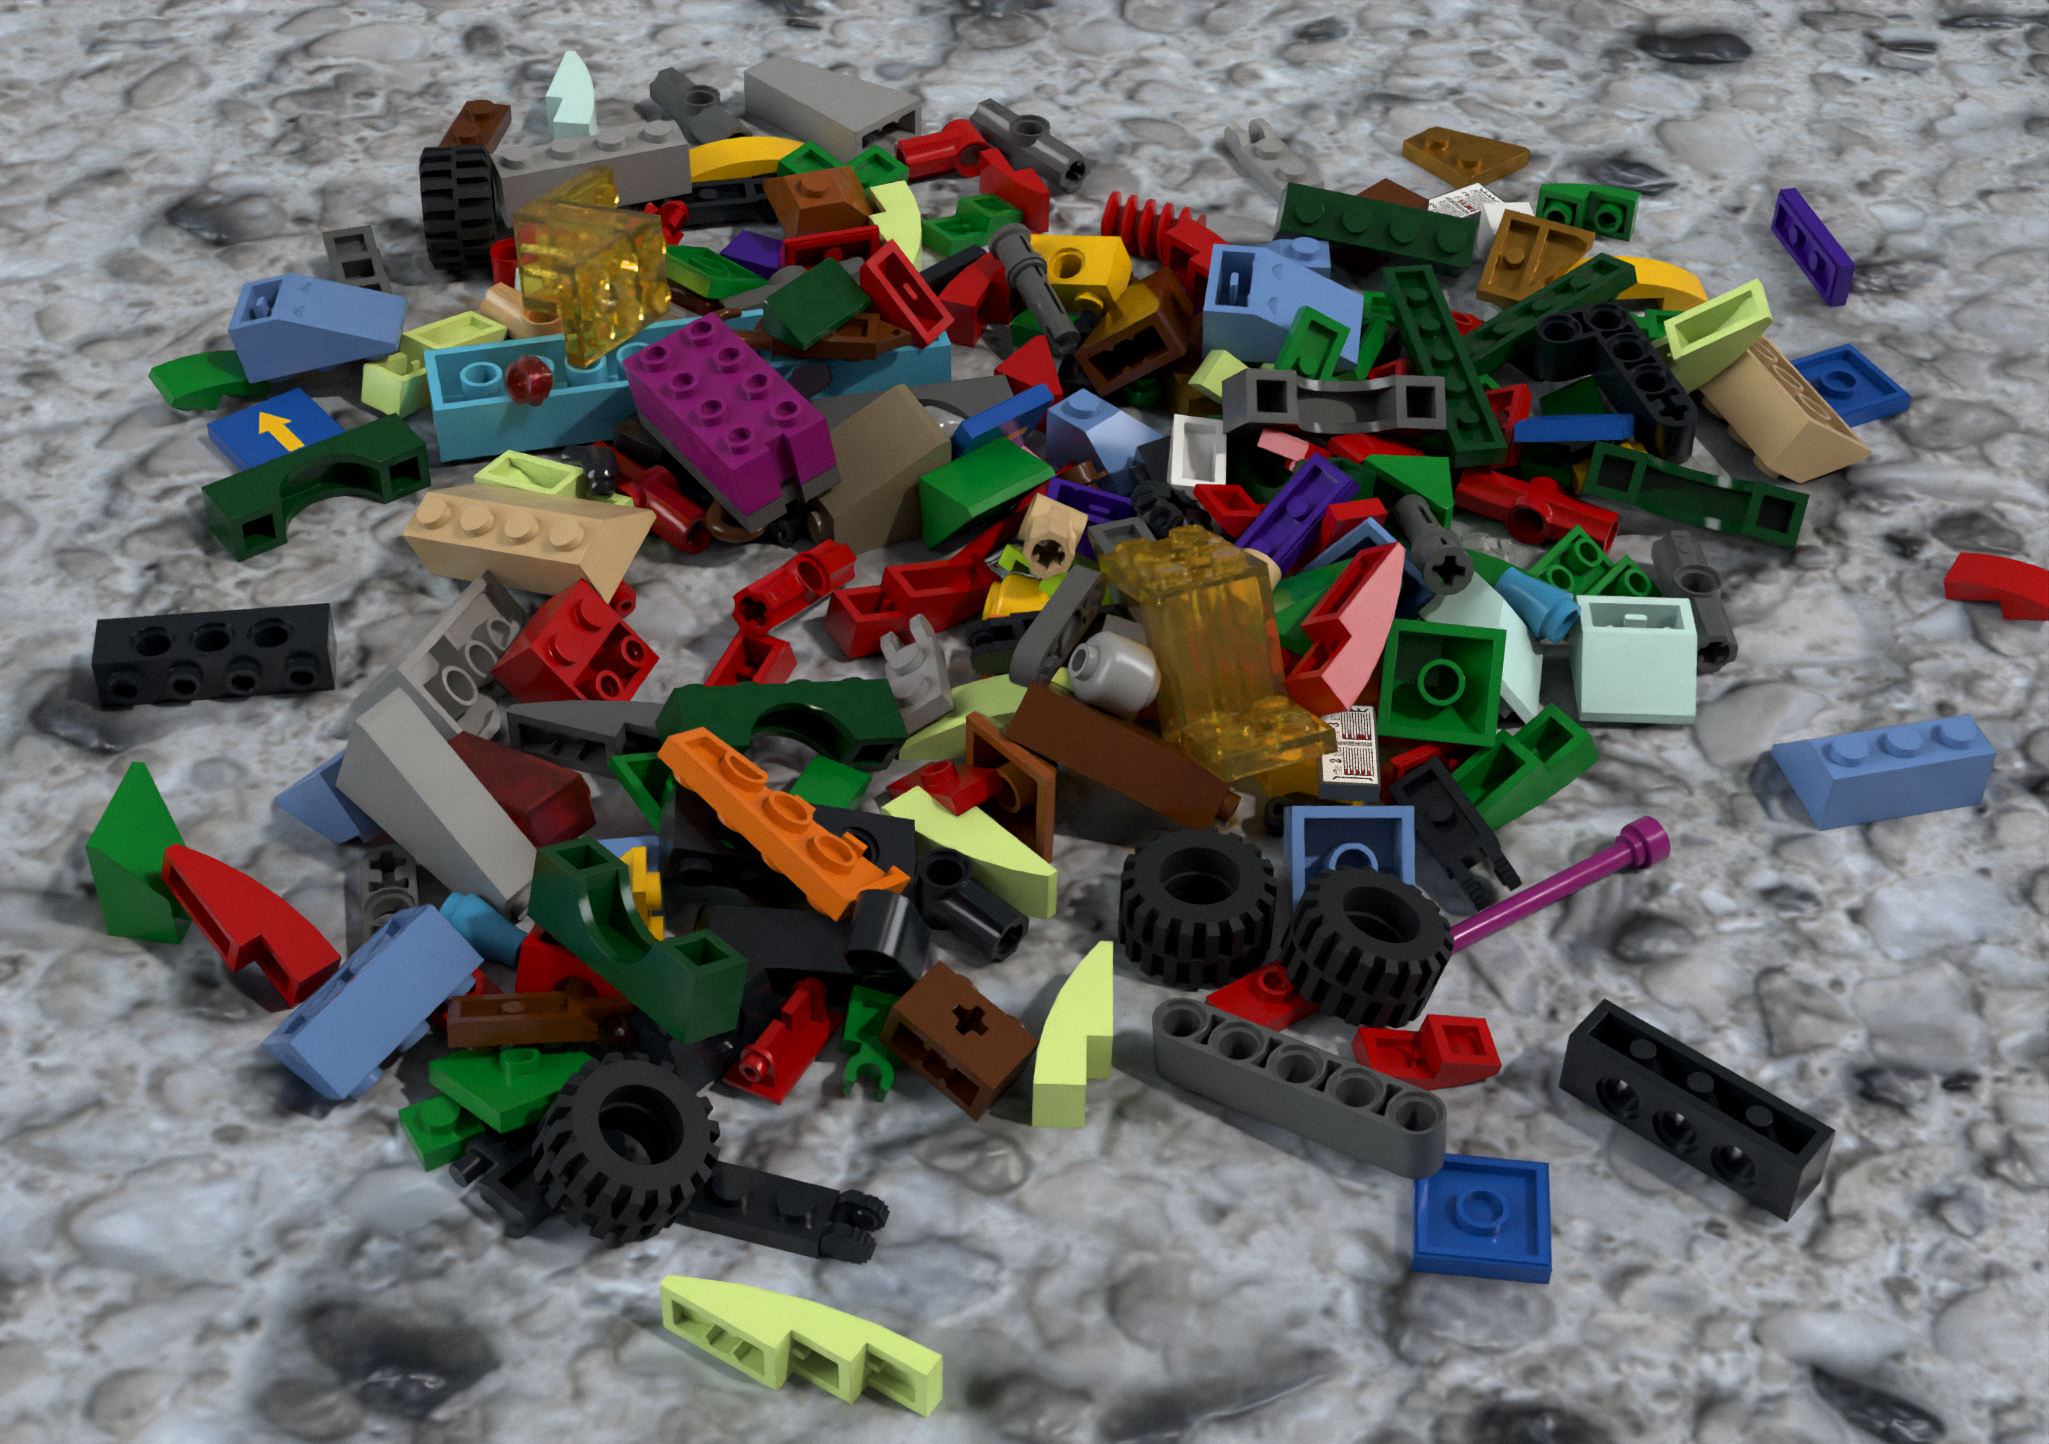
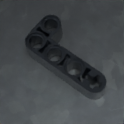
[1533,302,1698,465]
[693,889,931,996]

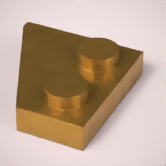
[1402,126,1530,189]
[1476,209,1596,308]

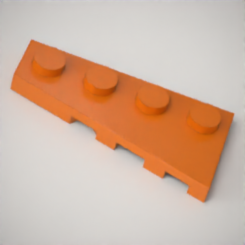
[657,727,911,922]

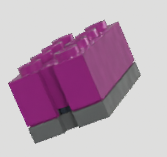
[622,312,841,534]

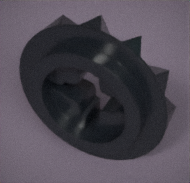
[1130,479,1214,546]

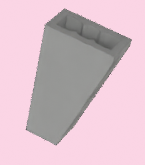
[744,55,922,164]
[335,687,537,920]

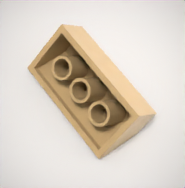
[1695,335,1872,484]
[402,483,657,604]

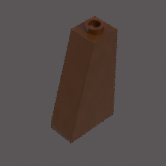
[1074,265,1194,397]
[1004,681,1242,830]

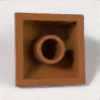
[762,165,877,238]
[965,711,1059,863]

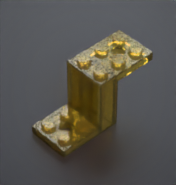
[512,164,671,367]
[1098,525,1338,783]

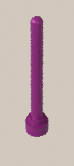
[1449,816,1671,954]

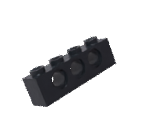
[91,603,337,708]
[658,782,916,904]
[1558,998,1836,1222]

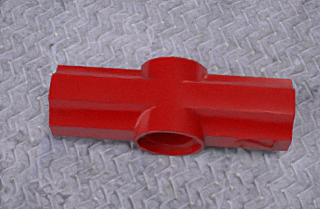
[590,441,712,556]
[1454,467,1621,555]
[732,538,857,636]

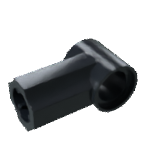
[914,848,1029,962]

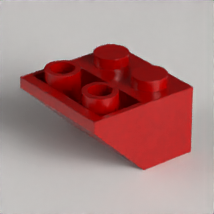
[491,578,660,703]

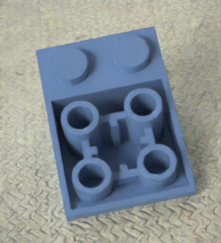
[1202,244,1364,370]
[228,273,409,384]

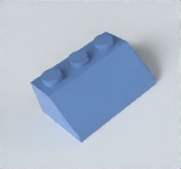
[1771,714,1997,831]
[260,904,485,1100]

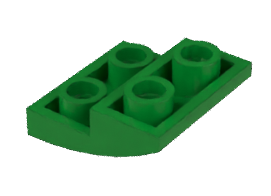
[1527,524,1663,636]

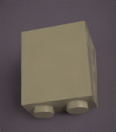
[789,383,951,555]

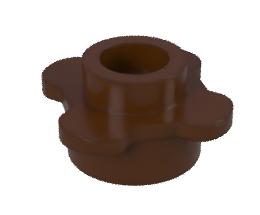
[1056,460,1109,490]

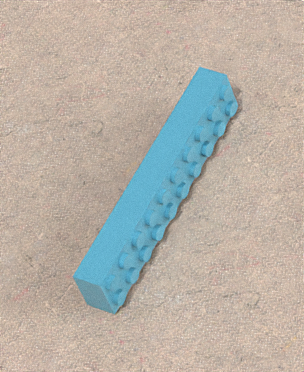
[423,309,951,462]

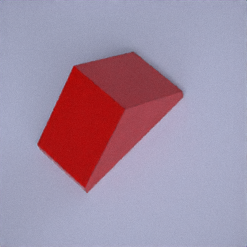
[859,238,955,349]
[994,335,1063,434]

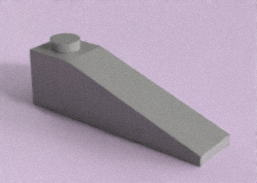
[352,569,524,761]

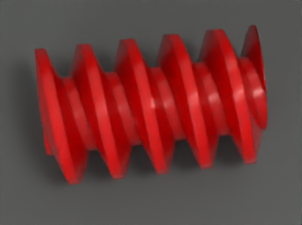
[1101,191,1206,263]

